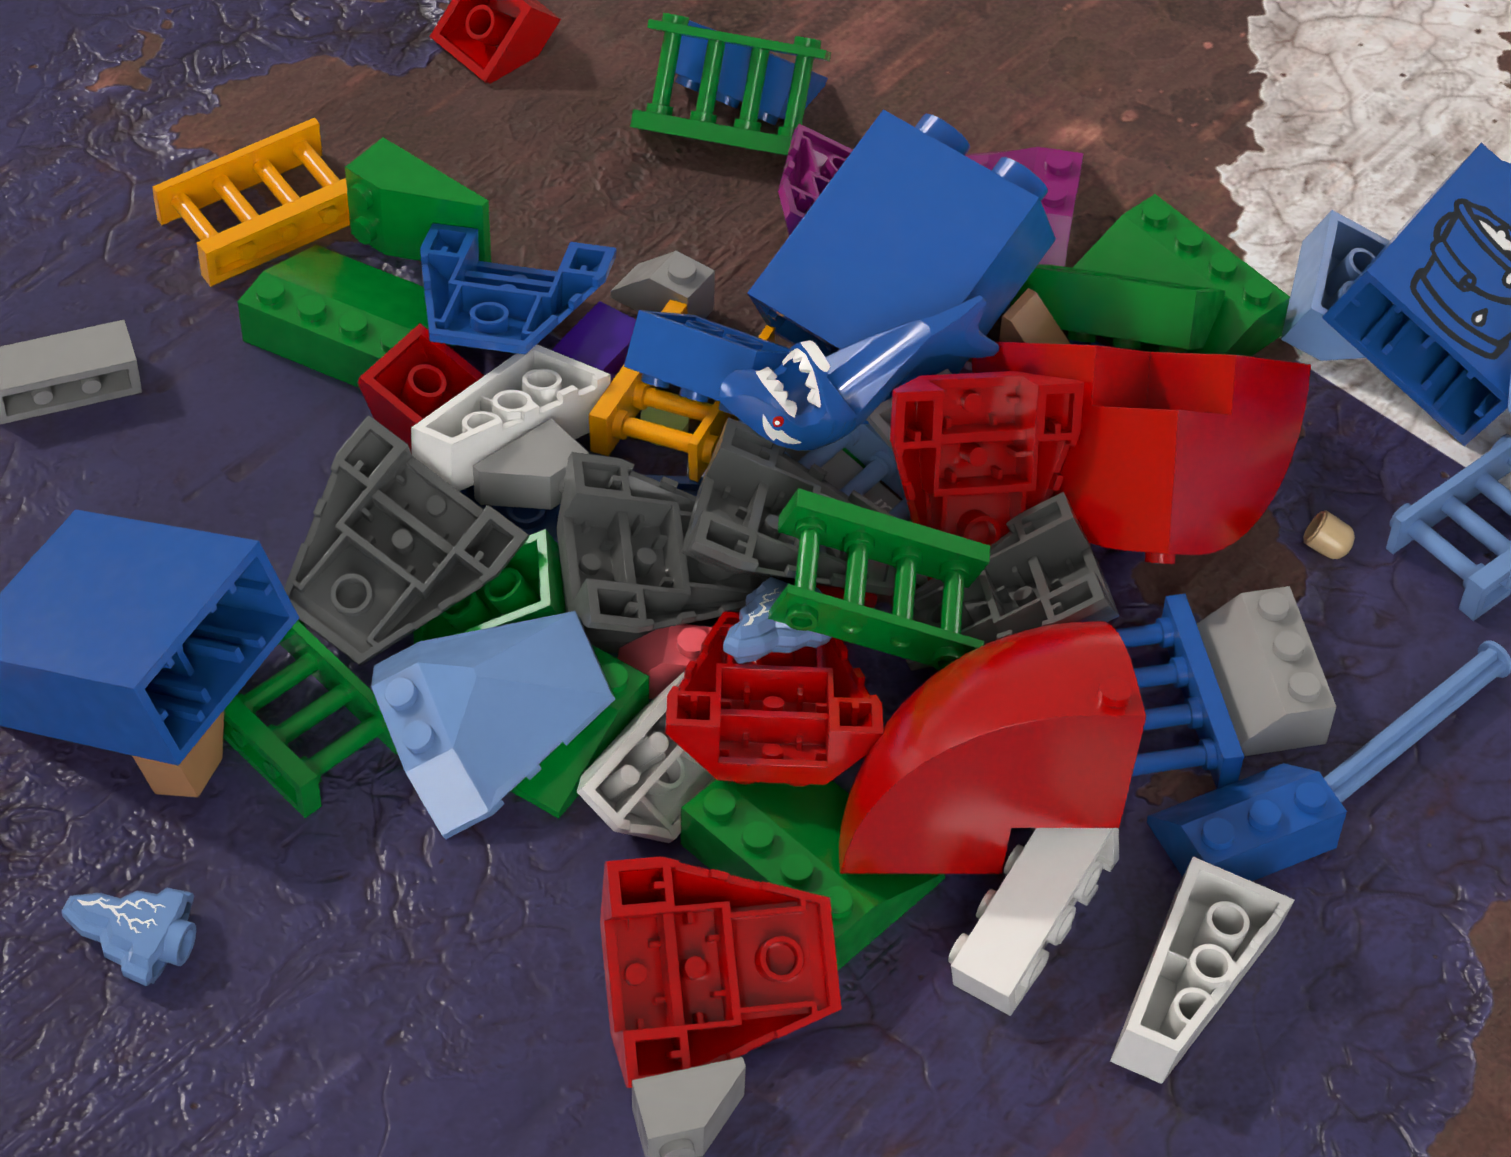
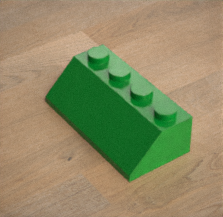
[1010,264,1225,353]

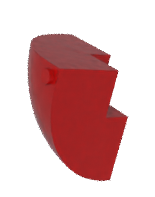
[972,342,1311,564]
[839,621,1146,874]

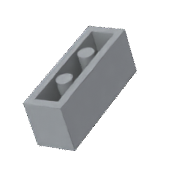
[0,320,142,425]

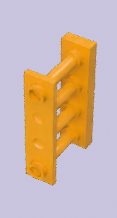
[152,117,350,287]
[589,299,775,482]

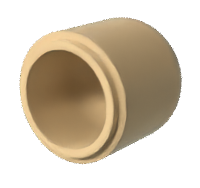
[1303,510,1355,559]

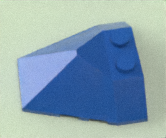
[420,223,616,355]

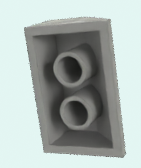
[1197,586,1336,756]

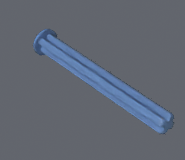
[1324,640,1511,803]

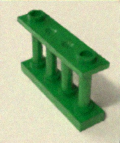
[630,13,831,156]
[768,488,990,671]
[223,619,398,818]

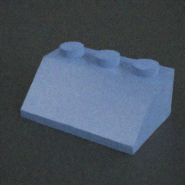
[1281,210,1389,361]

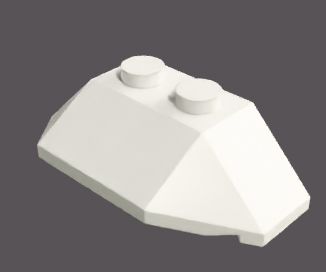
[577,672,716,843]

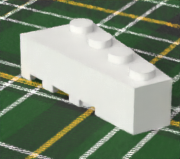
[411,345,611,491]
[948,828,1119,1016]
[1110,857,1295,1084]

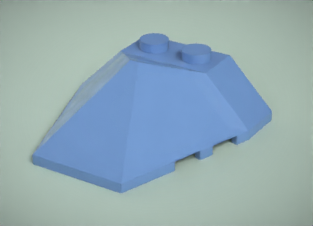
[371,611,615,839]

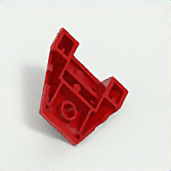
[890,371,1084,581]
[665,612,884,787]
[600,856,842,1088]

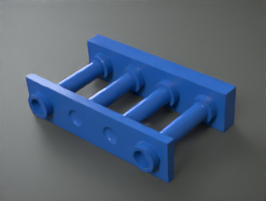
[1115,594,1244,804]

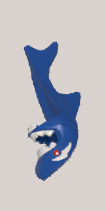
[718,295,999,451]

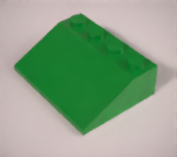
[1073,194,1290,357]
[238,245,455,388]
[680,779,946,970]

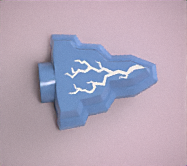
[723,577,832,664]
[61,888,196,986]

